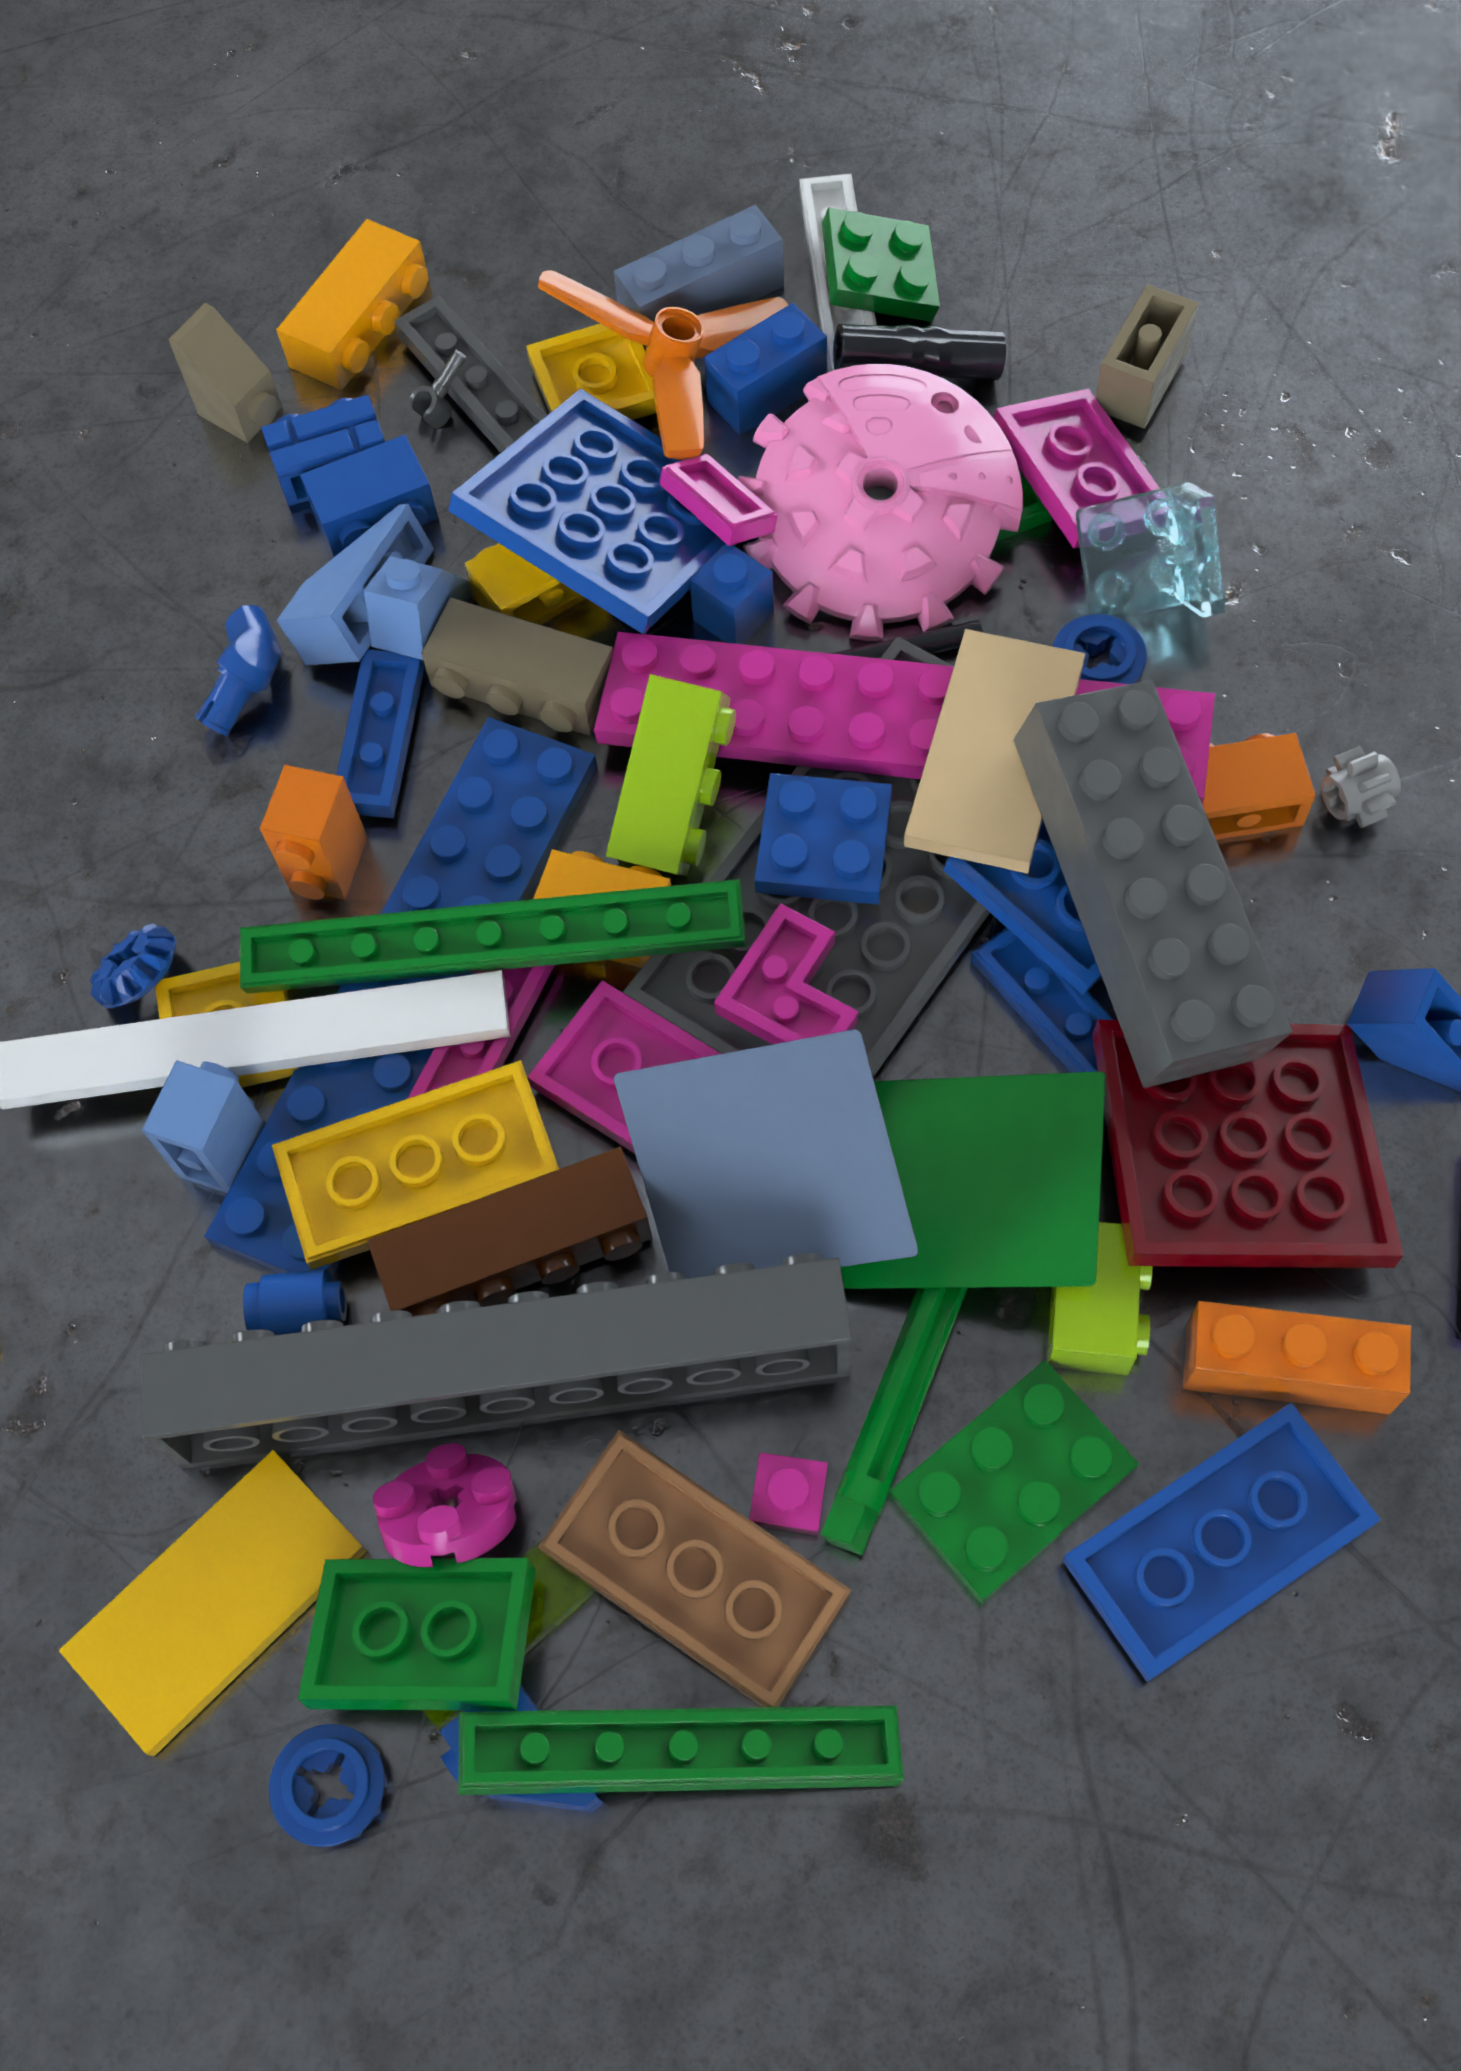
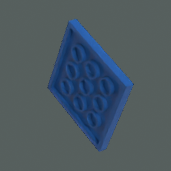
[448,388,736,634]

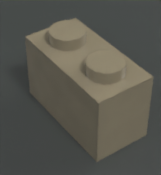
[1095,284,1199,429]

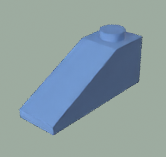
[276,504,434,665]

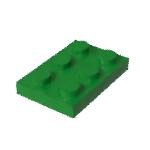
[889,1360,1139,1604]
[298,1558,536,1711]

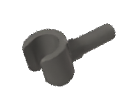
[410,350,467,428]

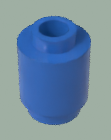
[243,1269,347,1336]

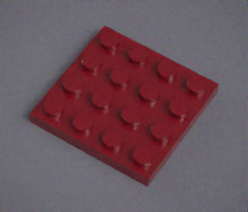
[1092,1019,1403,1268]

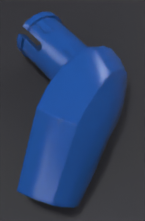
[194,605,282,737]

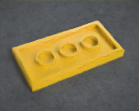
[272,1060,559,1270]
[58,1450,367,1757]

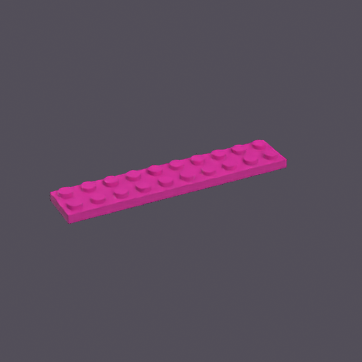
[594,632,1215,805]

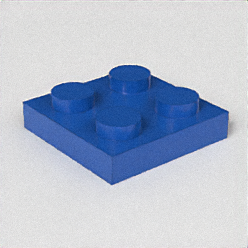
[754,773,892,905]

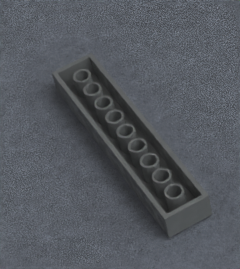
[140,1253,852,1469]

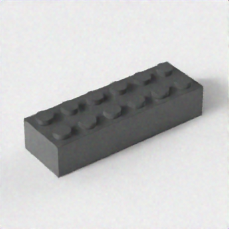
[1013,680,1293,1088]

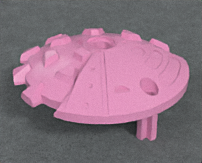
[737,364,1023,641]

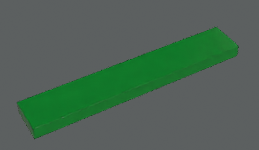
[458,1705,904,1795]

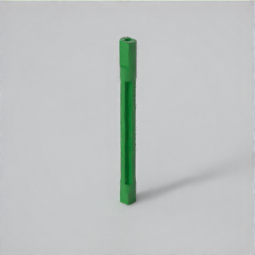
[821,1288,968,1555]

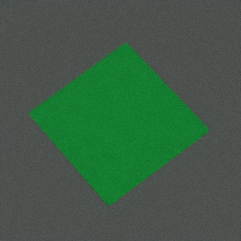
[840,1071,1105,1289]

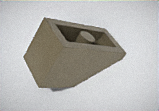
[168,303,282,443]

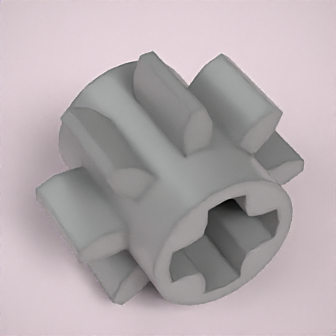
[1321,746,1401,828]

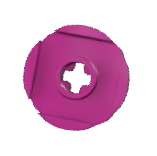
[373,1443,518,1567]

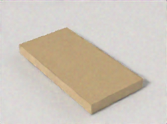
[904,629,1086,874]

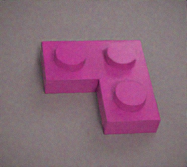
[714,903,859,1044]

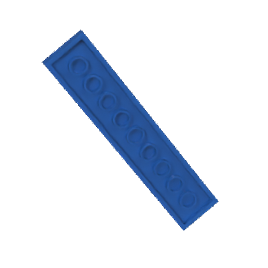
[204,717,597,1277]

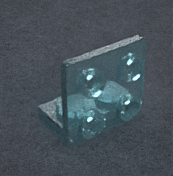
[1076,482,1225,619]

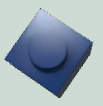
[690,543,774,644]

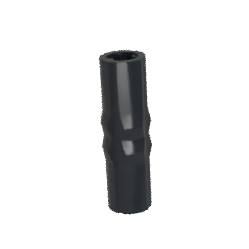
[833,324,1006,381]

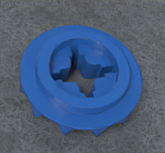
[1053,614,1147,684]
[90,923,176,1008]
[269,1724,388,1848]

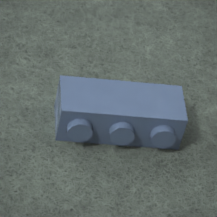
[613,204,784,352]

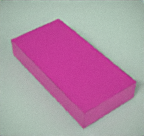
[660,454,778,546]

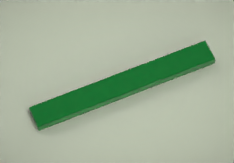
[239,879,746,994]

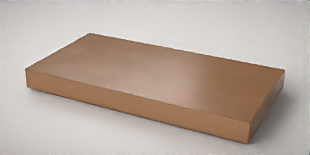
[538,1430,852,1707]

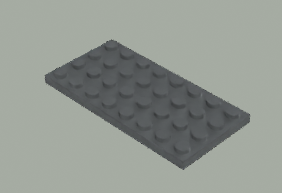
[623,636,990,1077]

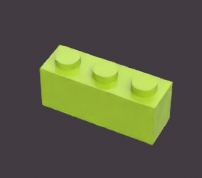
[605,674,736,876]

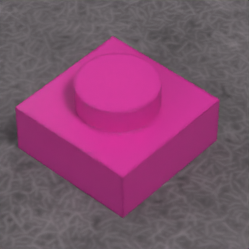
[749,1452,828,1537]

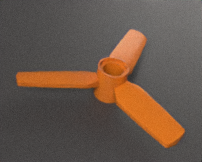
[537,270,789,460]

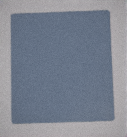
[614,1029,918,1279]

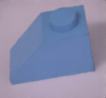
[364,556,472,660]

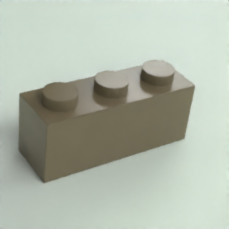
[421,597,613,736]

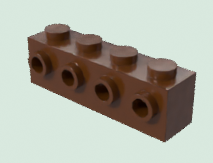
[367,1146,653,1317]

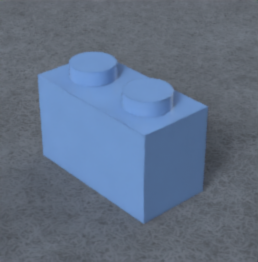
[141,1060,265,1193]

